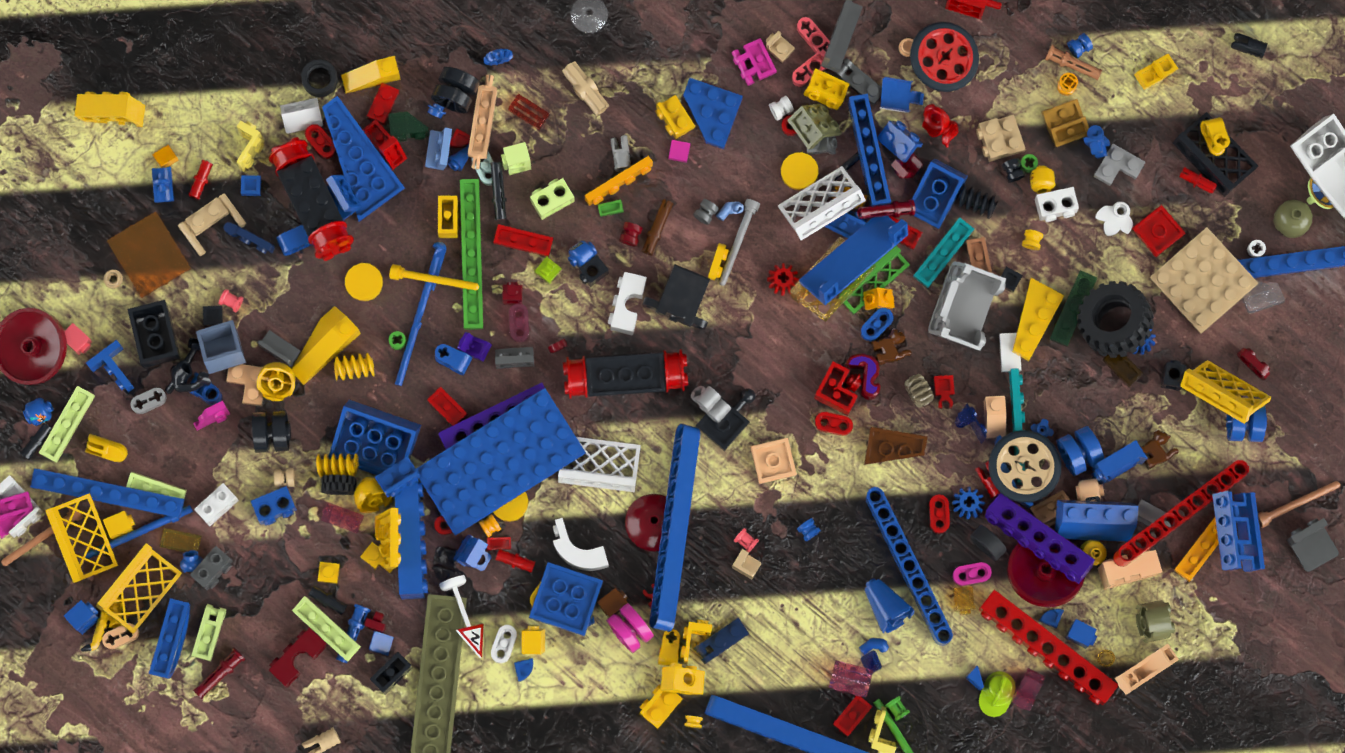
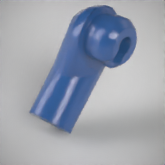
[859,638,889,655]

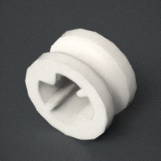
[1247,240,1266,258]

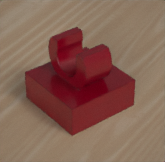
[364,611,387,634]

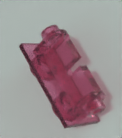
[321,503,364,533]

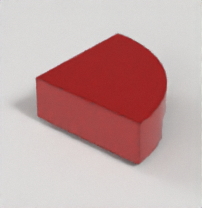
[450,129,470,148]

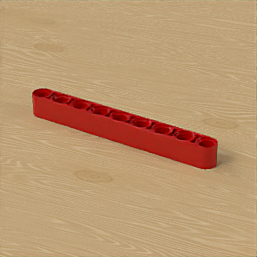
[1113,460,1249,567]

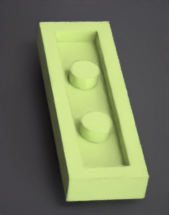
[126,472,187,499]

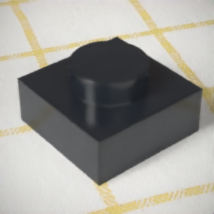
[1001,266,1023,293]
[203,305,223,327]

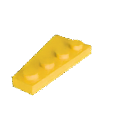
[1012,278,1065,361]

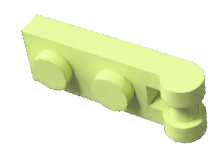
[191,604,226,661]

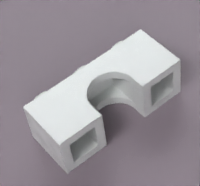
[608,272,647,335]

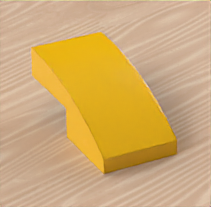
[1134,54,1178,90]

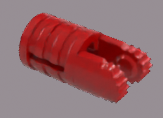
[975,461,1001,499]

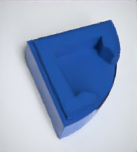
[1038,609,1064,629]
[514,658,534,682]

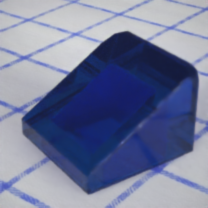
[861,650,882,675]

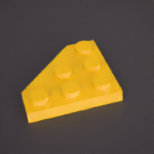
[375,508,401,569]

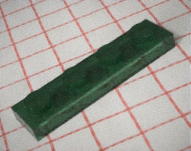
[1049,270,1097,347]

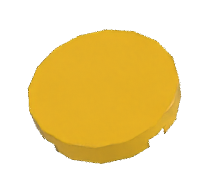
[781,152,818,190]
[345,263,383,301]
[493,492,529,522]

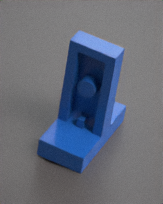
[86,340,134,393]

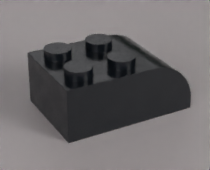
[127,300,181,368]

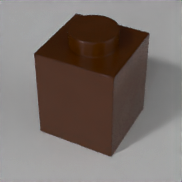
[597,588,628,618]

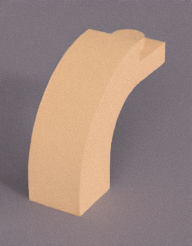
[1115,644,1179,695]

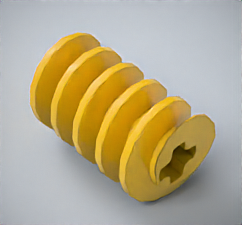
[334,353,375,381]
[316,453,359,478]

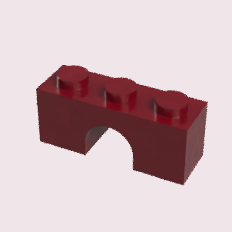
[269,628,328,688]

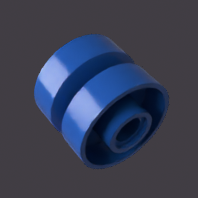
[1226,405,1267,442]
[1056,426,1104,476]

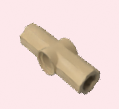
[562,61,609,116]

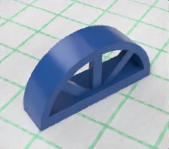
[149,598,190,679]

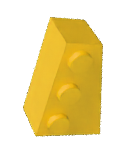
[74,92,145,127]

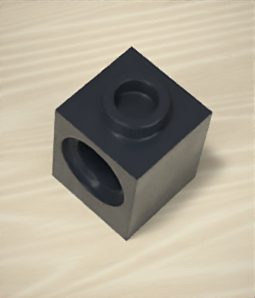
[578,255,609,287]
[1161,360,1186,391]

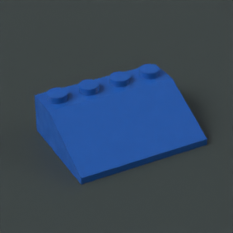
[329,400,421,475]

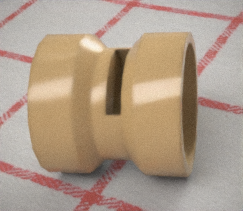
[274,468,295,488]

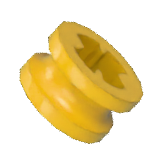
[684,716,703,728]

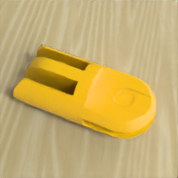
[85,434,128,462]

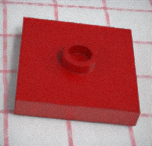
[1132,204,1186,257]

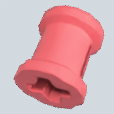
[218,289,244,313]
[734,528,759,552]

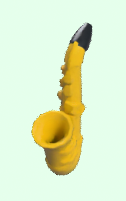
[81,596,123,652]

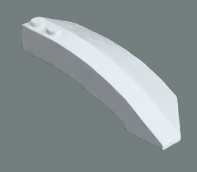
[1290,114,1345,219]

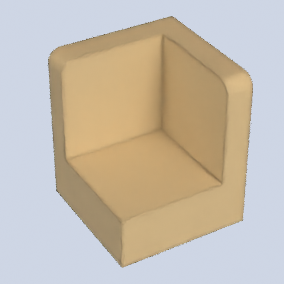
[732,549,761,580]

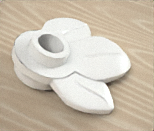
[1095,202,1133,236]

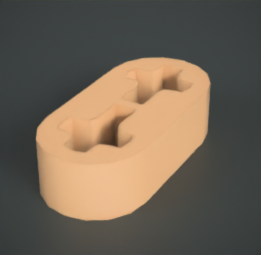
[102,623,139,650]

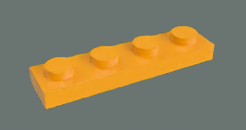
[585,155,653,206]
[1174,517,1219,582]

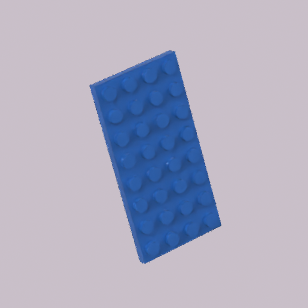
[416,388,586,536]

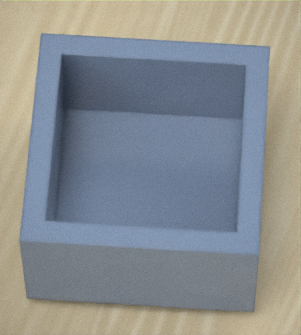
[196,320,246,374]

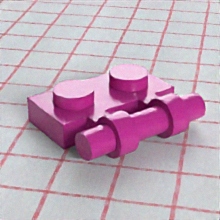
[732,38,777,86]

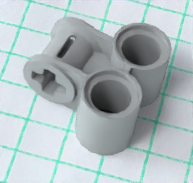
[691,386,731,423]

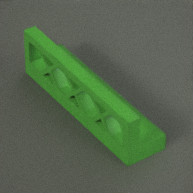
[838,245,910,315]

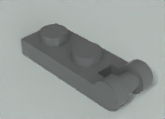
[833,58,882,106]

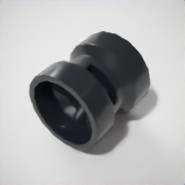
[1002,158,1026,183]

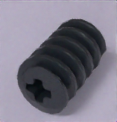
[957,183,998,219]

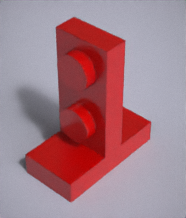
[362,119,408,170]

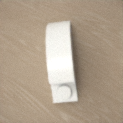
[552,518,609,571]

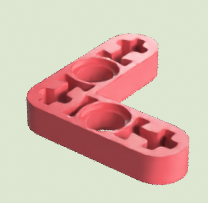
[792,17,830,87]

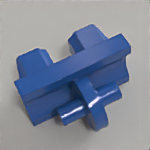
[1084,125,1110,158]
[152,167,174,203]

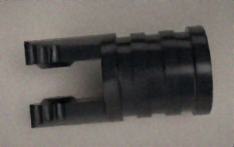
[1231,33,1268,59]

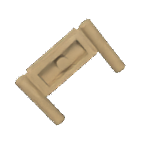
[178,193,247,256]

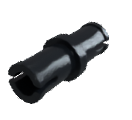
[20,423,52,460]
[308,585,348,615]

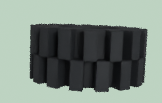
[321,475,357,495]

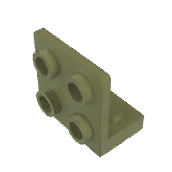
[788,104,842,150]

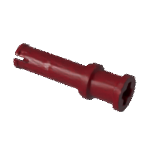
[857,199,916,219]
[193,648,246,699]

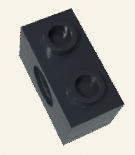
[370,652,413,695]

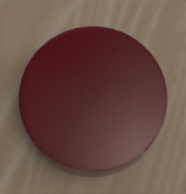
[548,339,567,354]

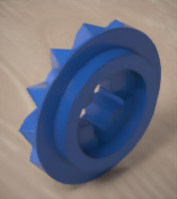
[483,49,513,66]

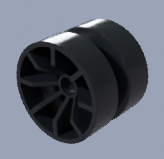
[431,67,480,114]
[252,410,291,453]

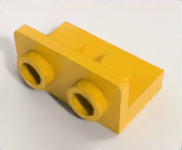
[804,68,849,110]
[655,95,695,139]
[639,684,683,729]

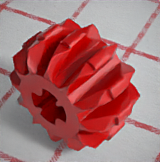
[767,263,799,296]

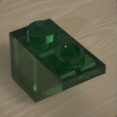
[388,111,429,142]

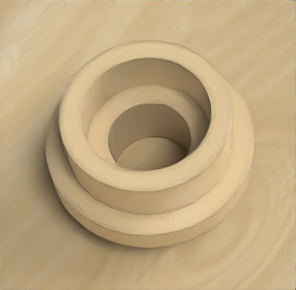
[104,270,123,289]

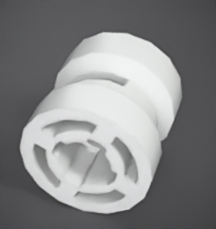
[769,96,794,121]

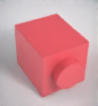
[64,323,92,355]

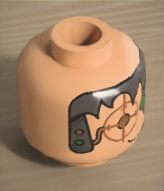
[1075,479,1104,501]

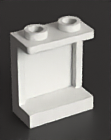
[0,475,43,538]

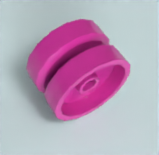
[606,603,654,654]

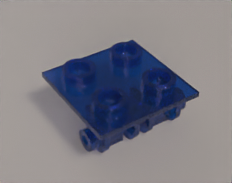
[955,403,987,444]

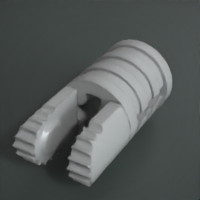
[611,135,631,172]

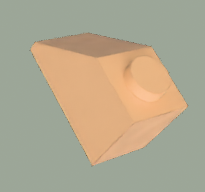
[983,396,1006,439]

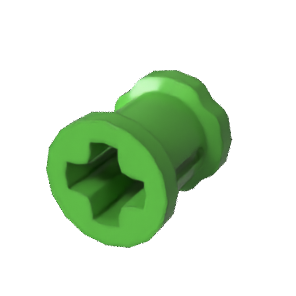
[885,696,910,722]

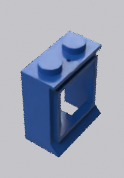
[1092,440,1148,485]

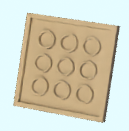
[1150,227,1258,334]

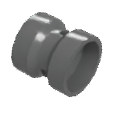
[693,199,719,225]

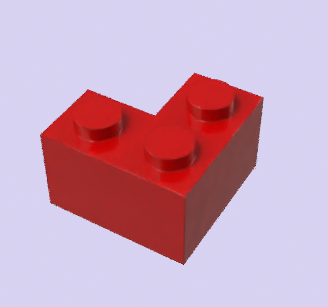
[814,361,858,416]

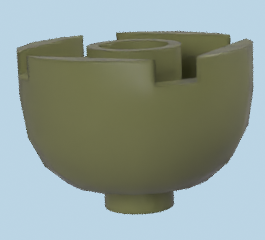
[1273,199,1313,238]

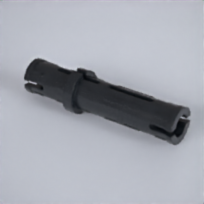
[490,162,507,220]

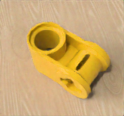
[1200,117,1230,156]
[658,629,680,666]

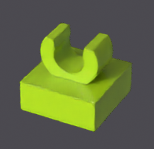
[535,257,562,284]

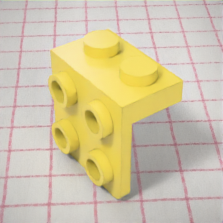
[237,121,264,172]
[869,706,896,753]

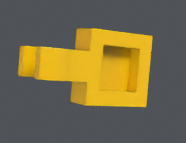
[360,542,393,573]

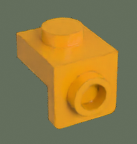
[863,288,895,310]

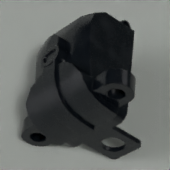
[642,264,710,330]

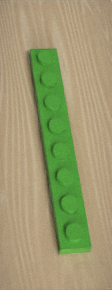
[460,179,483,330]

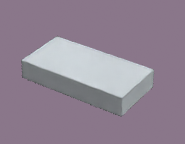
[999,333,1021,372]

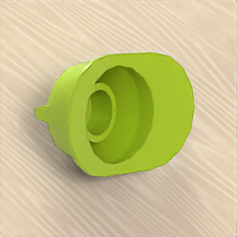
[979,671,1016,717]

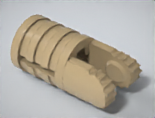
[302,727,341,753]

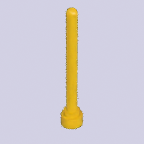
[389,264,479,290]

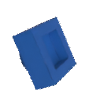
[241,175,261,196]

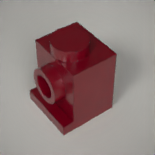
[503,282,523,305]

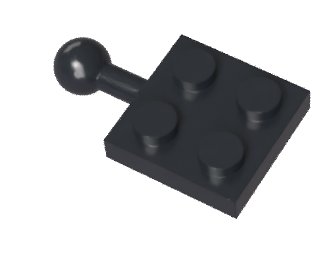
[696,388,755,452]

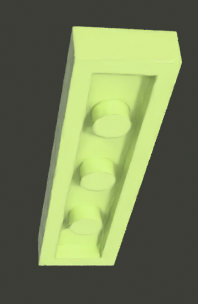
[39,386,95,463]
[292,596,361,661]

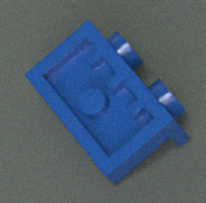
[824,210,868,238]
[375,456,420,498]

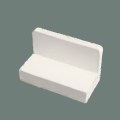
[280,98,323,134]

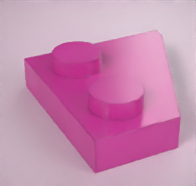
[193,401,230,431]
[0,491,34,539]

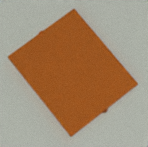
[107,212,191,298]

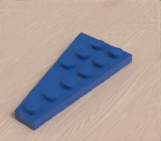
[322,96,405,222]

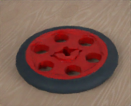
[910,22,979,92]

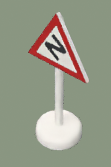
[439,575,484,658]

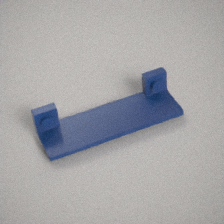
[799,216,908,305]

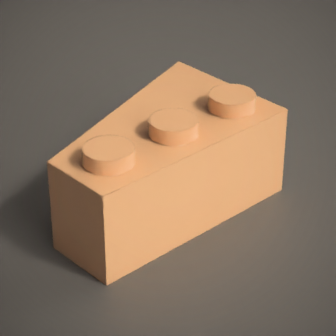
[1098,549,1162,590]

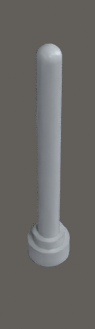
[719,199,760,286]

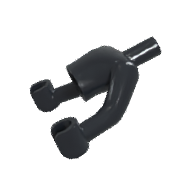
[165,338,211,394]

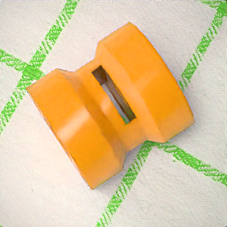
[1057,73,1078,96]

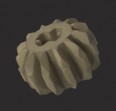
[905,374,934,408]

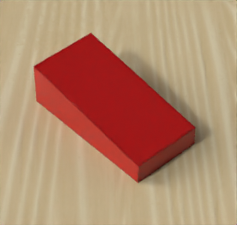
[486,537,511,551]

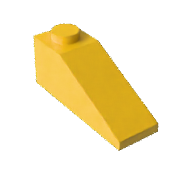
[341,56,401,93]

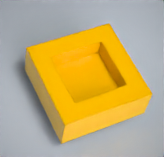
[318,562,340,584]

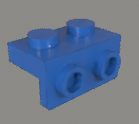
[877,120,923,162]

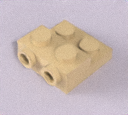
[976,115,1026,162]

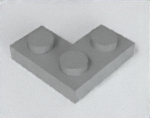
[1094,144,1145,186]

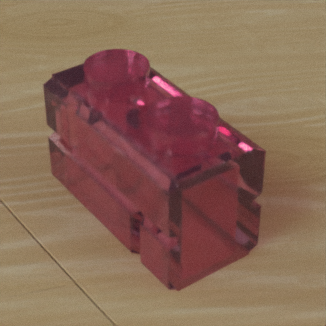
[828,660,873,697]

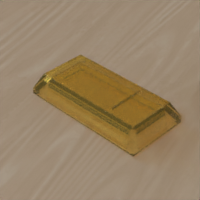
[159,528,202,552]

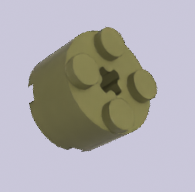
[1136,600,1175,643]

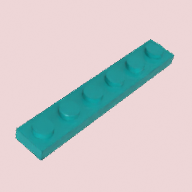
[1009,368,1028,485]

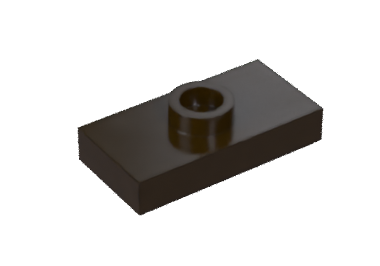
[1102,354,1144,387]

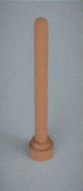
[1258,481,1340,528]
[1,505,84,566]

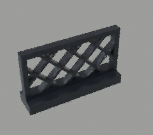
[1173,112,1258,197]

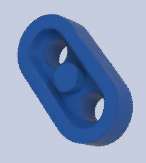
[861,308,893,342]

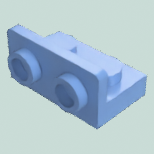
[425,128,452,170]

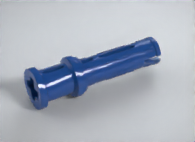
[336,604,371,664]

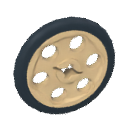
[989,430,1061,502]

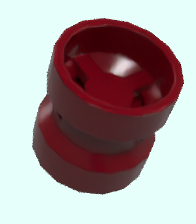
[619,222,643,247]

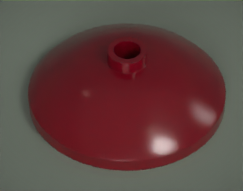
[625,494,666,552]

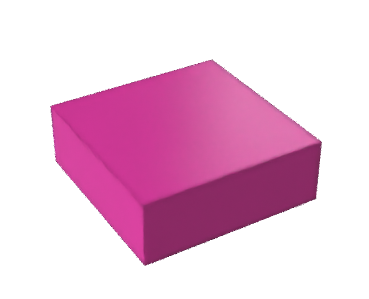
[668,140,690,163]

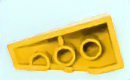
[292,306,360,385]

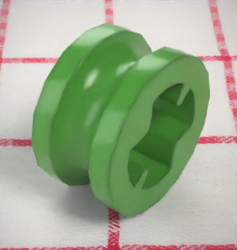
[1020,154,1038,173]
[389,331,406,350]

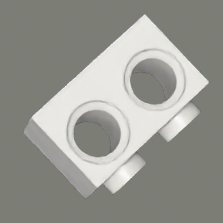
[1034,187,1079,222]
[194,483,239,526]

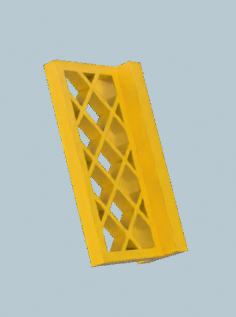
[1180,360,1271,424]
[45,493,118,583]
[96,543,182,634]

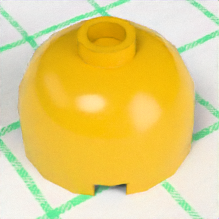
[257,362,295,401]
[354,477,394,513]

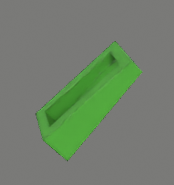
[598,200,624,217]

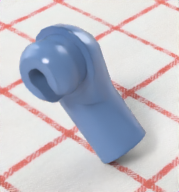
[716,201,744,221]

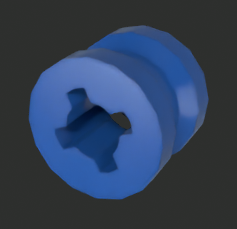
[797,518,821,541]

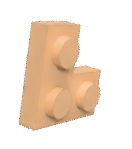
[226,364,264,406]

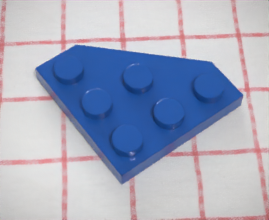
[683,78,743,149]

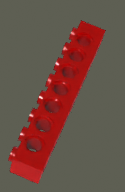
[979,589,1118,705]

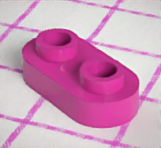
[953,562,992,586]

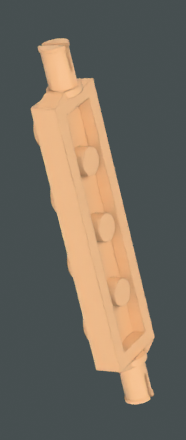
[468,75,497,169]

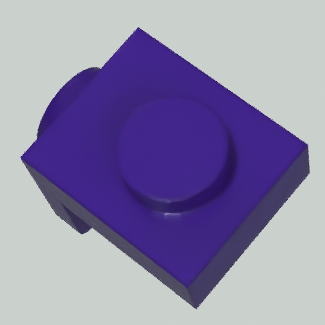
[457,332,492,362]

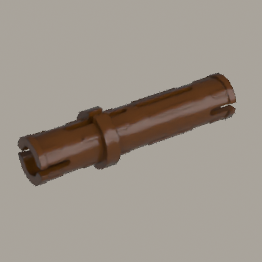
[641,199,674,256]

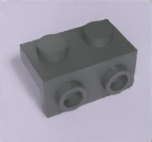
[190,546,233,590]

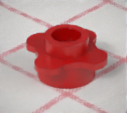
[845,374,863,392]

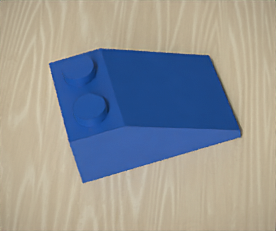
[912,159,968,229]

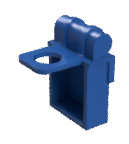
[453,535,491,571]

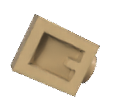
[766,31,795,64]

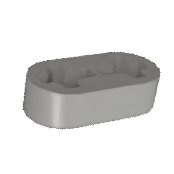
[130,388,167,414]

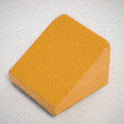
[152,145,178,168]

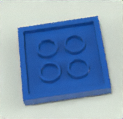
[529,562,603,637]

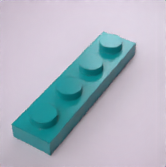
[913,217,974,288]

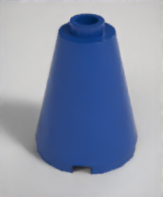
[864,578,914,633]

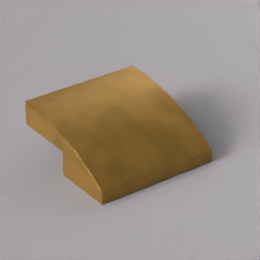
[1041,99,1089,147]

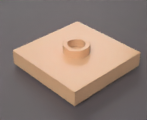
[750,438,797,484]

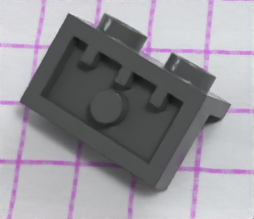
[495,347,534,369]

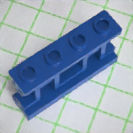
[1212,491,1265,572]

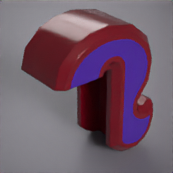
[845,354,881,400]

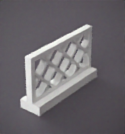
[778,166,866,240]
[558,437,641,492]

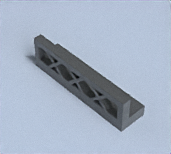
[821,0,863,73]

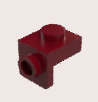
[891,153,924,178]

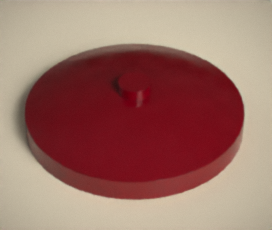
[0,308,67,385]
[1007,538,1085,607]

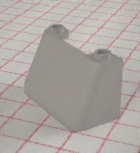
[928,261,1006,351]

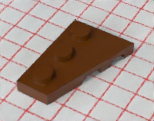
[864,427,928,465]

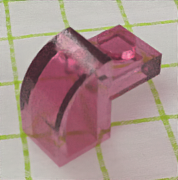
[1012,668,1045,711]

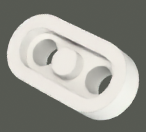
[491,625,517,664]

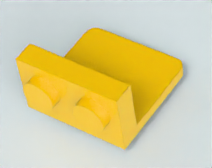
[680,620,712,664]

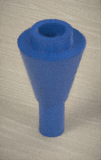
[448,144,469,171]

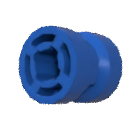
[1067,33,1093,58]

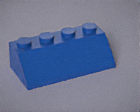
[1055,500,1139,541]

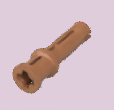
[1045,45,1102,81]

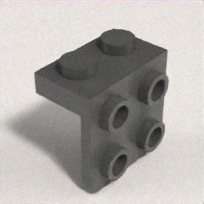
[1287,518,1339,572]

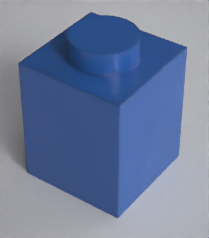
[1065,619,1097,649]

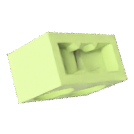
[501,142,531,175]
[530,178,575,220]

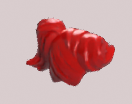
[922,104,959,148]

